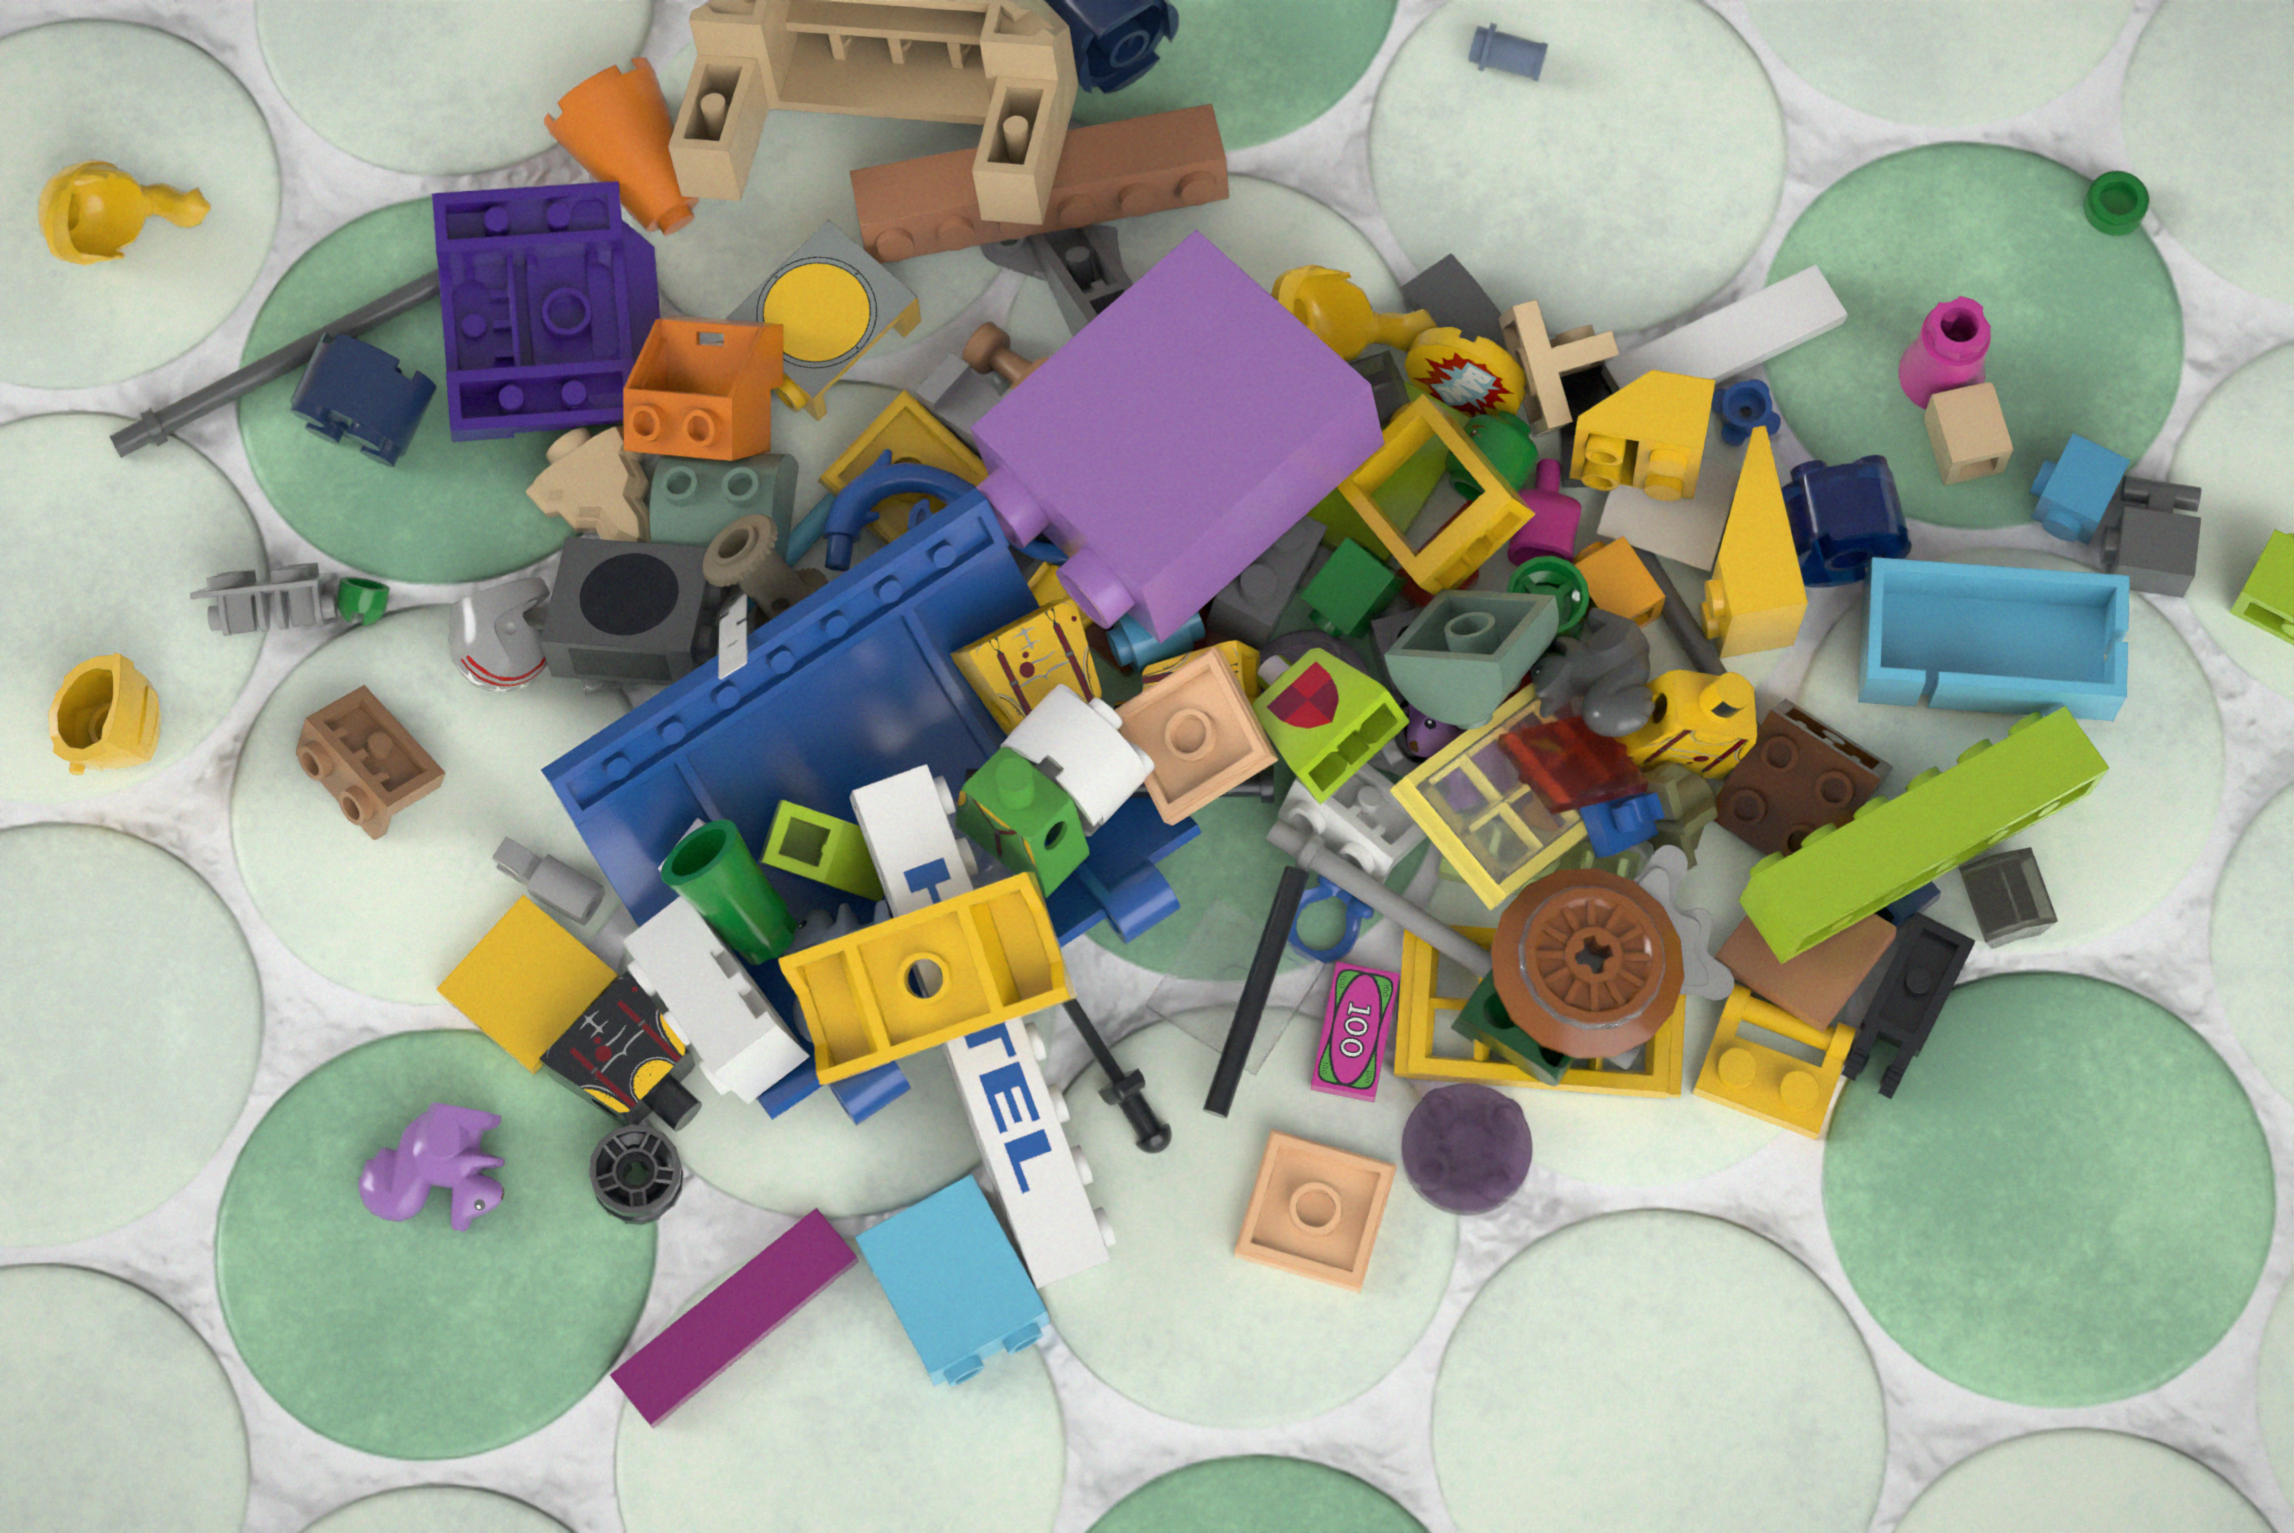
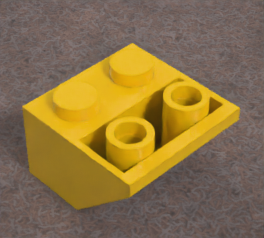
[1569,369,1716,501]

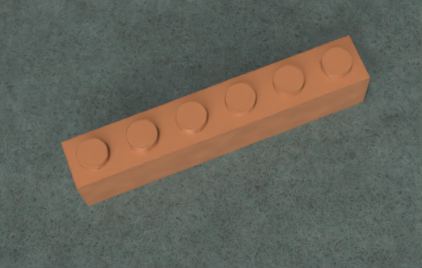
[849,103,1229,264]

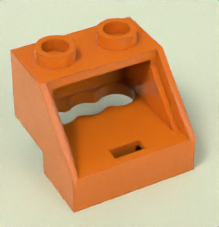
[623,316,783,461]

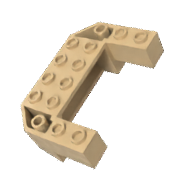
[668,0,1078,225]

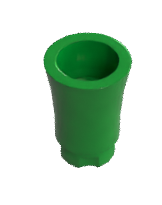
[661,819,798,965]

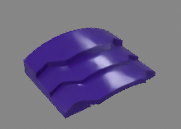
[432,181,661,442]

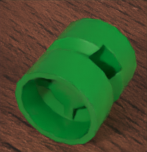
[1506,556,1589,660]

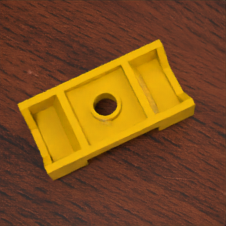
[778,872,1077,1085]

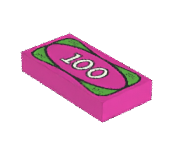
[1311,961,1400,1103]

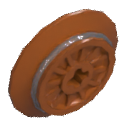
[1490,868,1685,1059]

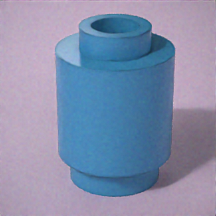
[1106,612,1205,674]

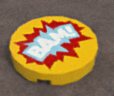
[1404,327,1527,418]

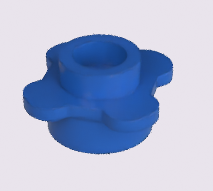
[1711,379,1781,446]

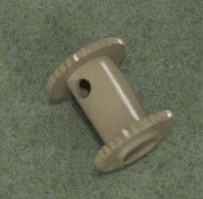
[702,514,828,630]

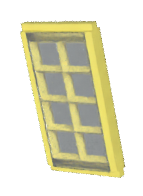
[1389,683,1652,911]

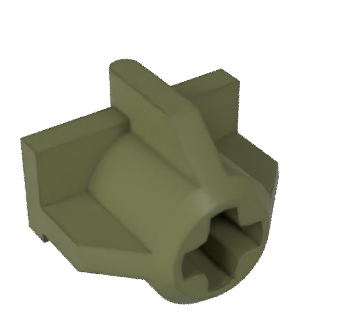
[1639,761,1718,870]

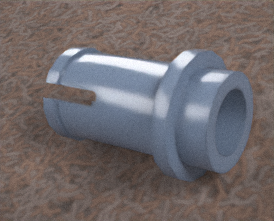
[1468,23,1548,81]

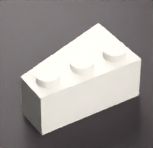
[623,896,810,1104]

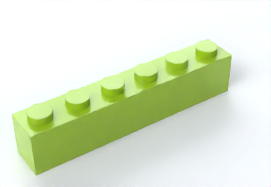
[1738,706,2110,964]

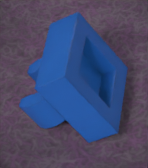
[1576,774,1665,858]

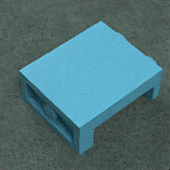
[855,1174,1050,1387]

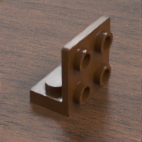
[1713,698,1893,858]

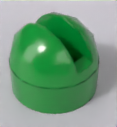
[337,577,390,626]

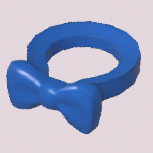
[1287,874,1375,965]

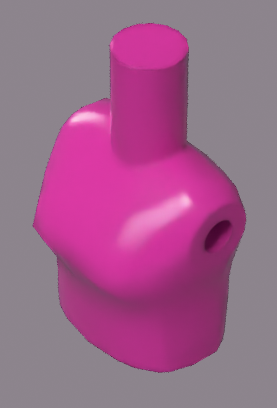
[1507,458,1581,567]

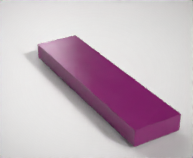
[610,1208,859,1429]

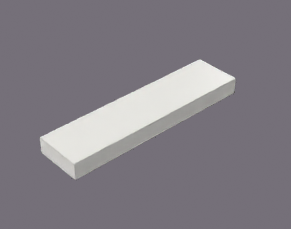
[1601,265,1848,394]

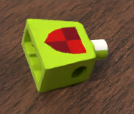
[1252,647,1410,805]

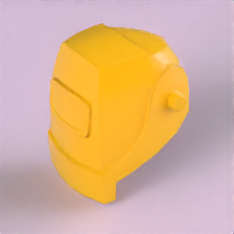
[48,652,161,776]

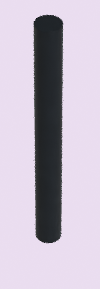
[1202,866,1310,1119]

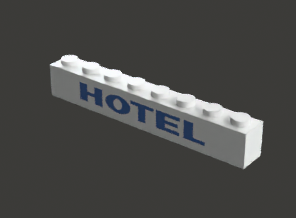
[849,764,1116,1289]

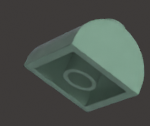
[649,453,799,561]
[1384,589,1559,729]

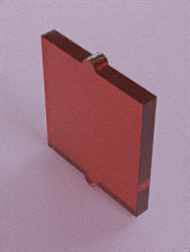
[1497,715,1649,815]

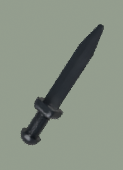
[1061,998,1172,1154]

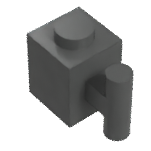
[2100,476,2201,598]

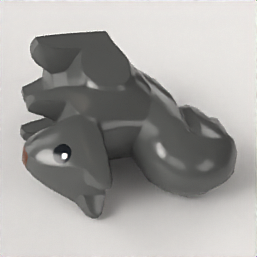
[1530,607,1655,737]

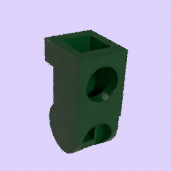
[1450,968,1576,1086]

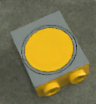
[726,219,921,422]

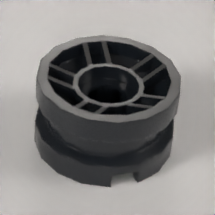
[589,1124,684,1225]

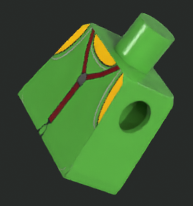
[955,747,1090,898]

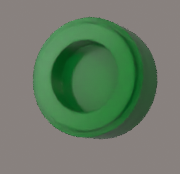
[2084,171,2149,236]

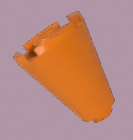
[543,57,699,236]

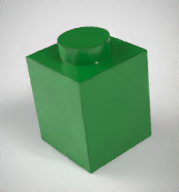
[1300,537,1409,640]

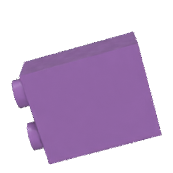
[970,229,1384,644]

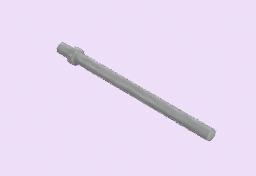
[1266,819,1641,1070]

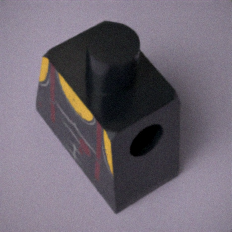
[539,971,702,1132]

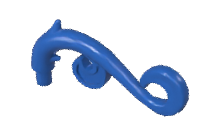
[823,449,1070,572]

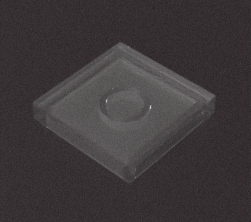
[1146,897,1325,1076]

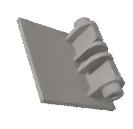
[190,563,338,636]

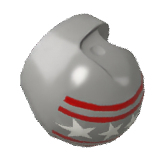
[448,577,550,692]

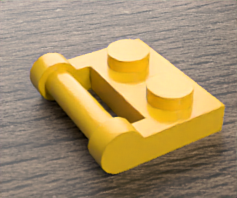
[1693,983,1857,1140]

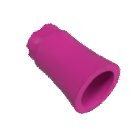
[1898,296,1991,410]

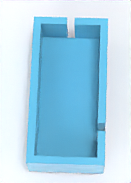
[1858,557,2130,721]

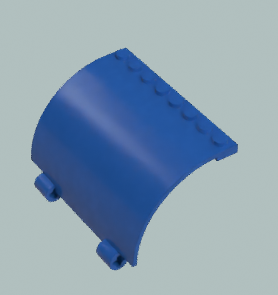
[541,488,1202,1126]

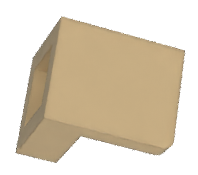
[1924,382,2014,486]

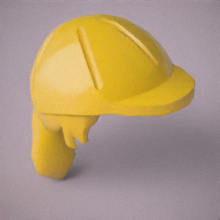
[38,159,211,265]
[1270,264,1438,362]

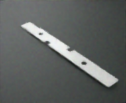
[719,584,748,680]

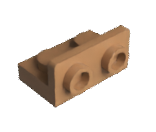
[296,685,445,840]

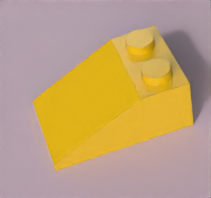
[1699,425,1808,659]

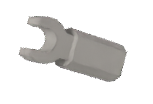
[492,837,605,926]

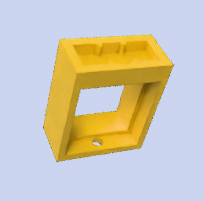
[1337,393,1535,596]

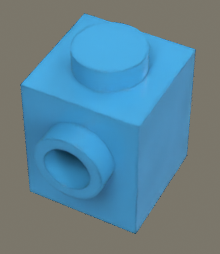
[2029,433,2131,545]

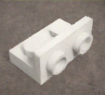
[1278,762,1427,884]

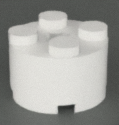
[1000,684,1155,836]

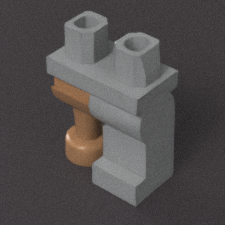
[914,322,1050,459]

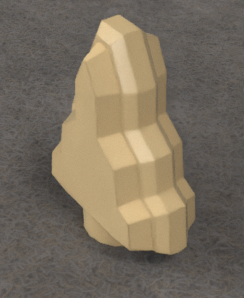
[526,425,651,543]

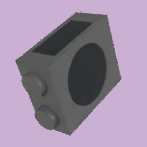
[540,537,730,685]

